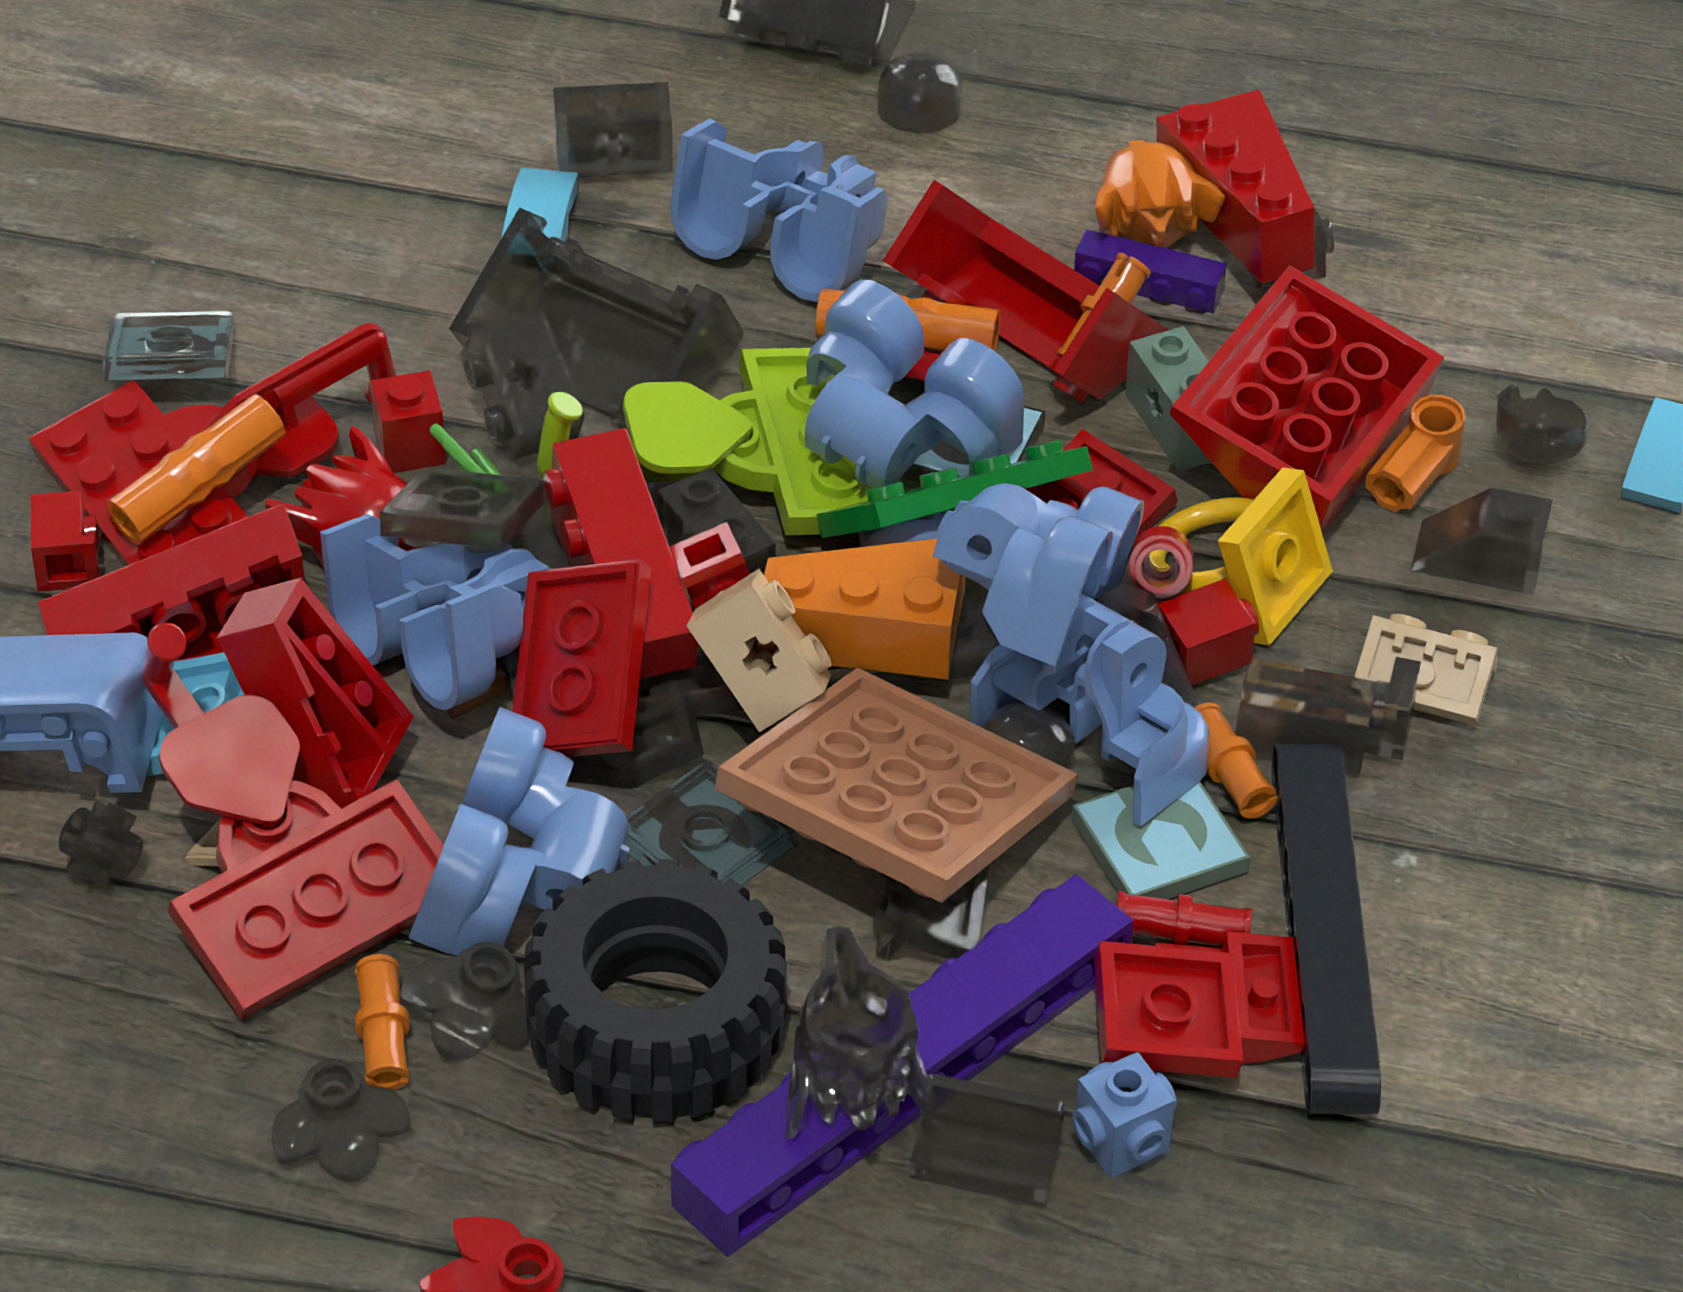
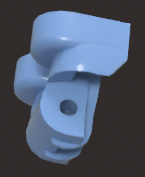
[671,118,889,302]
[805,279,1024,488]
[933,483,1144,666]
[320,514,549,710]
[970,593,1209,827]
[409,707,630,960]

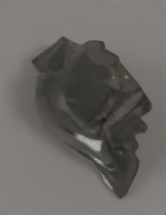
[785,926,937,1139]

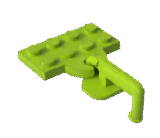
[537,348,900,535]

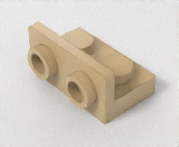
[1352,614,1497,726]

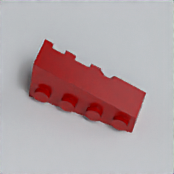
[1156,89,1315,283]
[38,503,305,662]

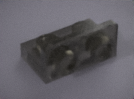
[873,865,989,960]

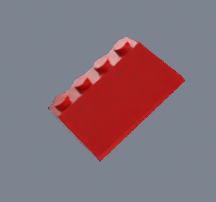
[1169,265,1445,534]

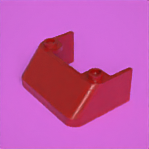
[882,180,1168,403]

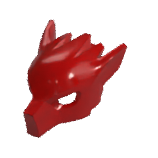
[265,426,436,568]

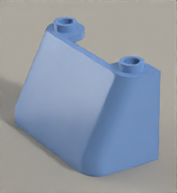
[0,633,162,793]

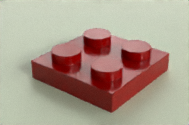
[1094,941,1243,1078]

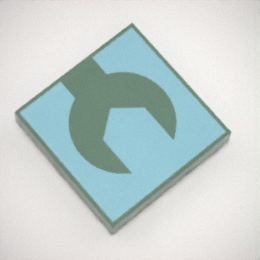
[1072,781,1250,899]

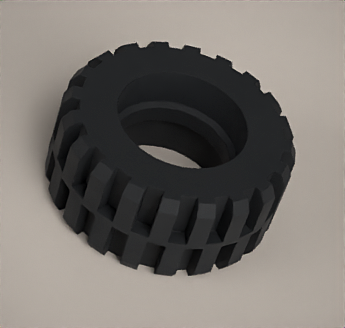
[523,859,787,1123]

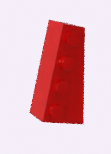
[543,428,698,679]

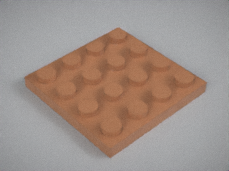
[714,668,1078,903]

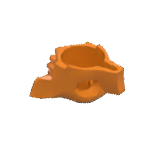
[1095,140,1225,248]

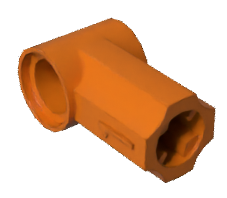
[1365,395,1465,513]

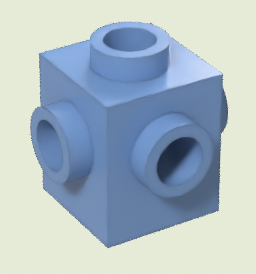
[1072,1052,1177,1179]

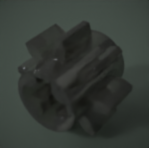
[59,801,143,887]

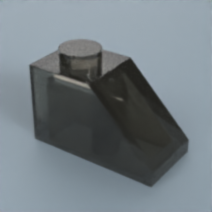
[1411,488,1553,595]

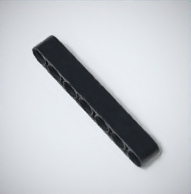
[1272,743,1381,1114]

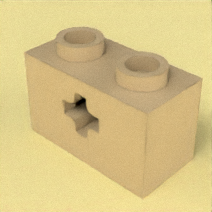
[686,569,832,732]

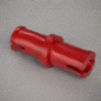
[1115,891,1252,946]

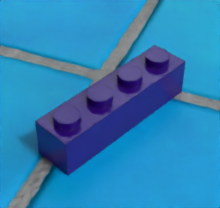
[1074,229,1227,314]

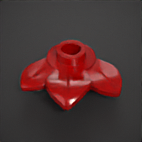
[419,1217,564,1292]

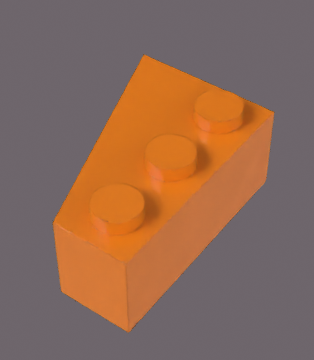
[758,538,965,680]

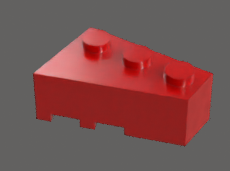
[217,578,414,809]

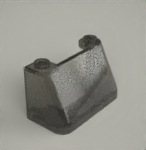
[449,207,744,434]

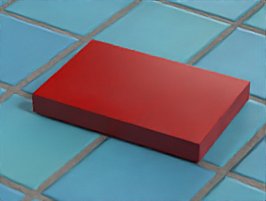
[512,559,651,757]

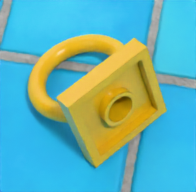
[1149,467,1333,646]

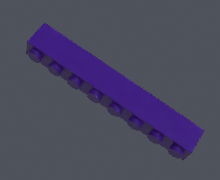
[671,874,1133,1257]

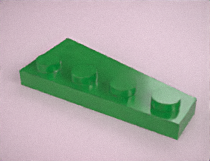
[816,439,1093,538]

